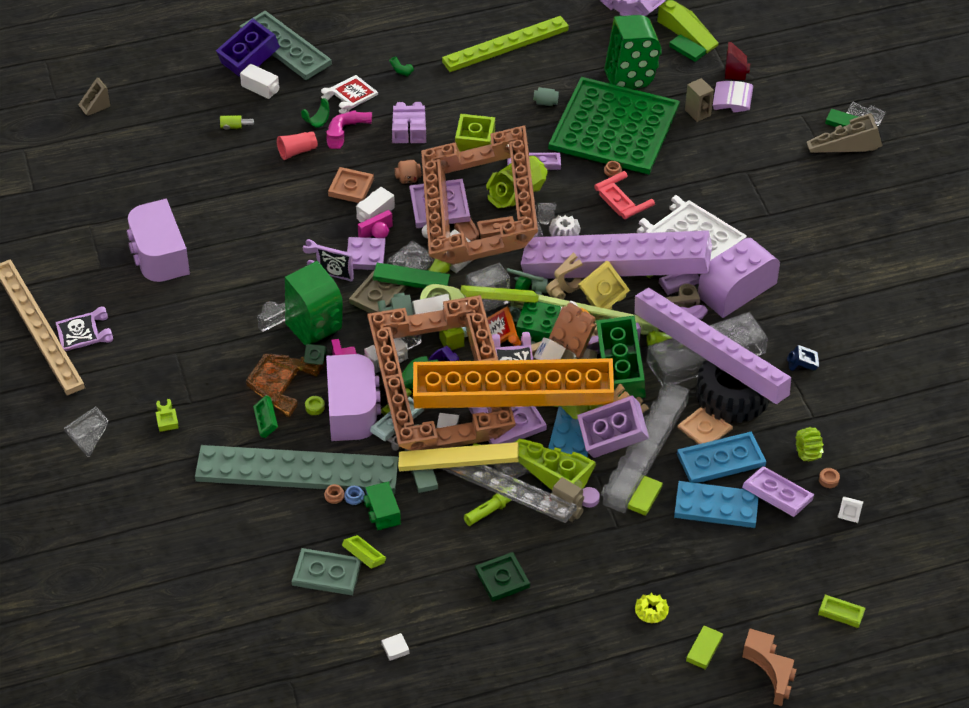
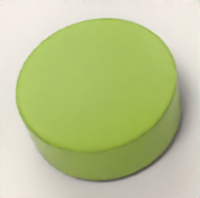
[305,396,325,415]

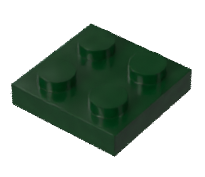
[475,552,530,602]

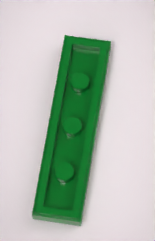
[373,262,450,289]

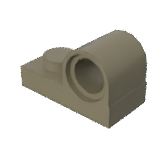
[666,284,700,308]

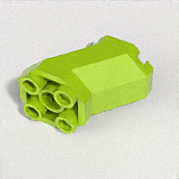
[486,156,547,208]

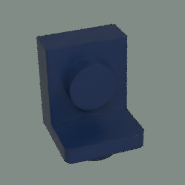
[787,345,819,371]

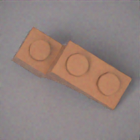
[742,629,797,706]

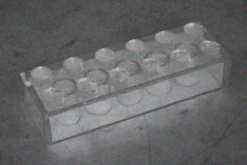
[646,312,768,388]

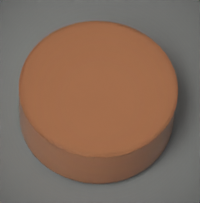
[819,468,840,488]

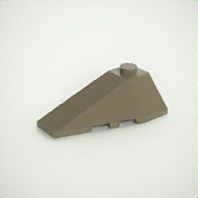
[807,113,882,152]

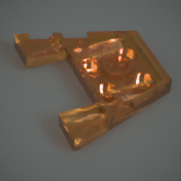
[246,354,325,417]

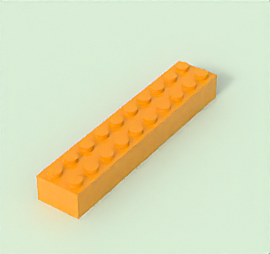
[413,358,614,408]

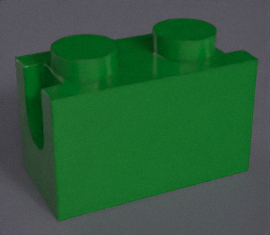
[363,481,401,530]

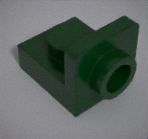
[304,344,328,365]

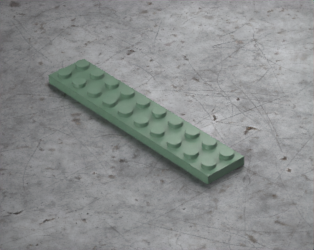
[195,445,399,493]

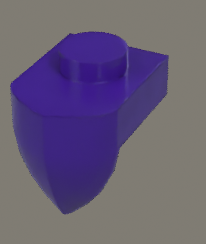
[428,345,459,362]

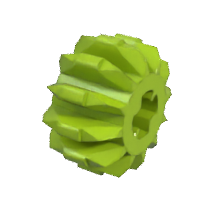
[795,427,824,461]

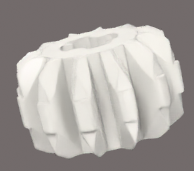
[549,214,581,236]

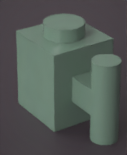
[378,293,414,316]

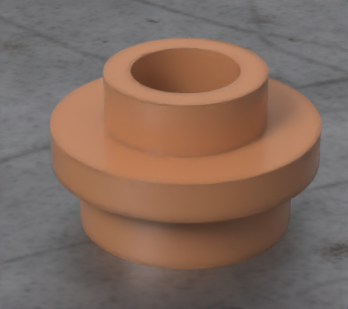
[604,161,622,177]
[324,484,345,504]

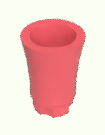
[277,132,318,160]

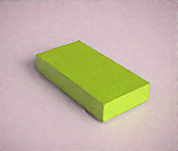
[628,476,663,516]
[342,535,386,568]
[818,595,865,628]
[686,626,723,670]

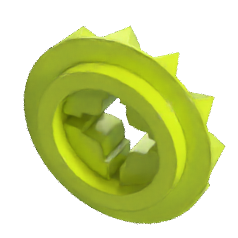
[635,592,669,623]

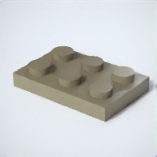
[349,271,408,313]

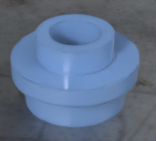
[344,485,364,505]

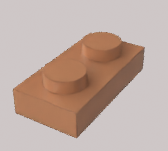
[477,216,514,239]

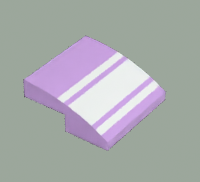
[713,81,753,113]

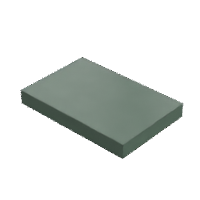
[292,548,362,596]

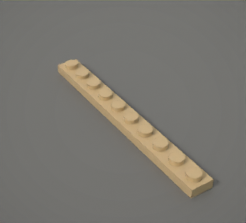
[0,259,85,395]

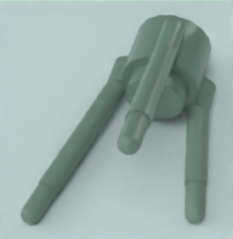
[507,268,548,295]

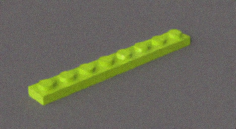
[442,16,569,72]

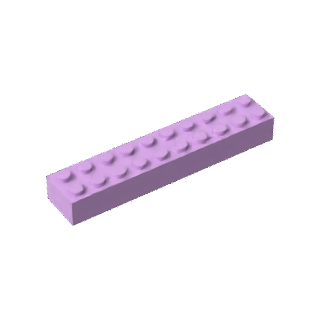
[521,231,712,279]

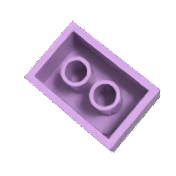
[577,395,649,458]

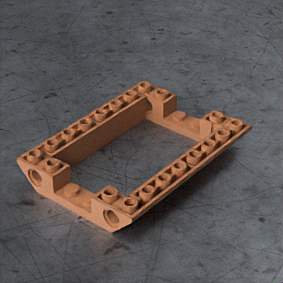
[421,125,538,265]
[367,295,516,451]

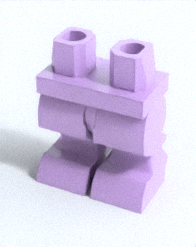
[392,102,426,143]

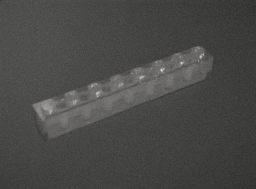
[601,382,690,513]

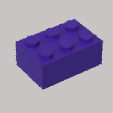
[216,18,280,78]

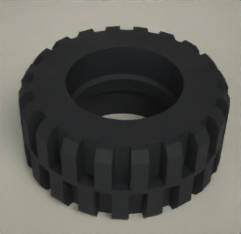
[696,360,769,423]

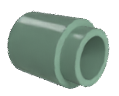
[533,87,559,106]

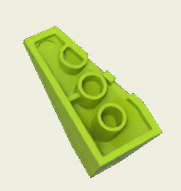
[657,0,719,53]
[516,438,596,490]

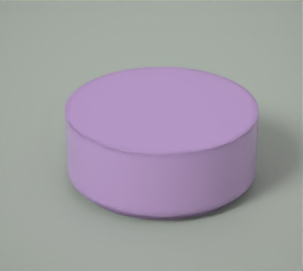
[582,487,600,508]

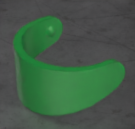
[301,98,329,127]

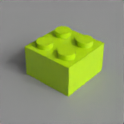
[455,114,495,152]

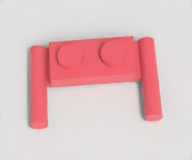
[594,171,655,219]

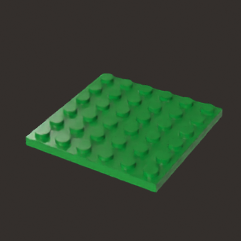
[548,77,680,175]

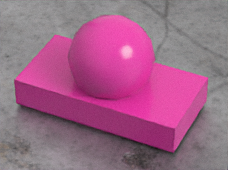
[358,210,393,238]

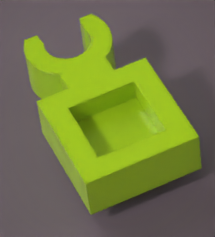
[156,399,179,432]

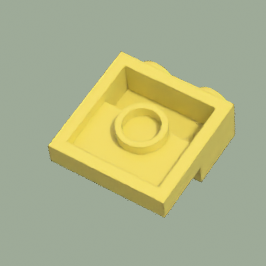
[578,261,630,310]

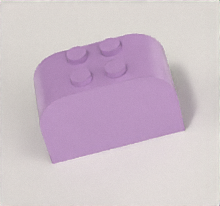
[127,199,190,282]
[698,238,780,318]
[326,354,381,441]

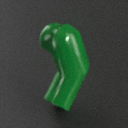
[389,56,414,76]

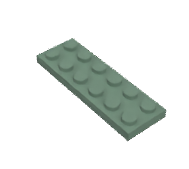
[240,11,332,80]

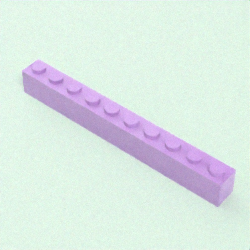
[635,287,791,404]

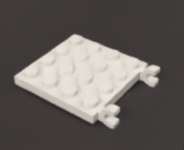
[637,195,747,261]

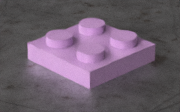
[347,237,385,270]

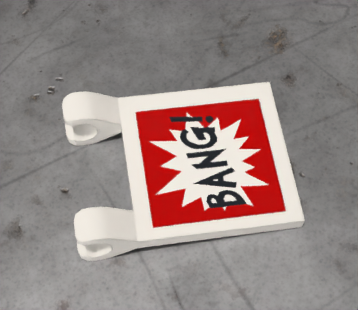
[321,75,378,114]

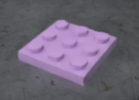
[409,179,470,228]
[468,406,547,444]

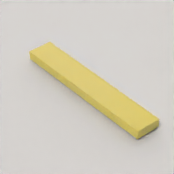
[398,442,519,471]

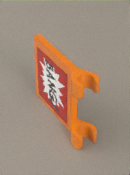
[487,306,521,346]

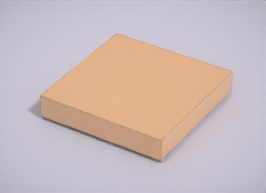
[677,407,733,444]

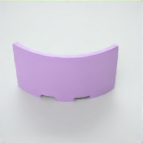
[600,0,666,16]

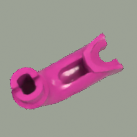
[327,110,372,149]

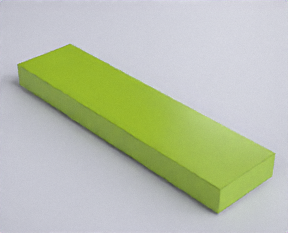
[460,285,539,303]

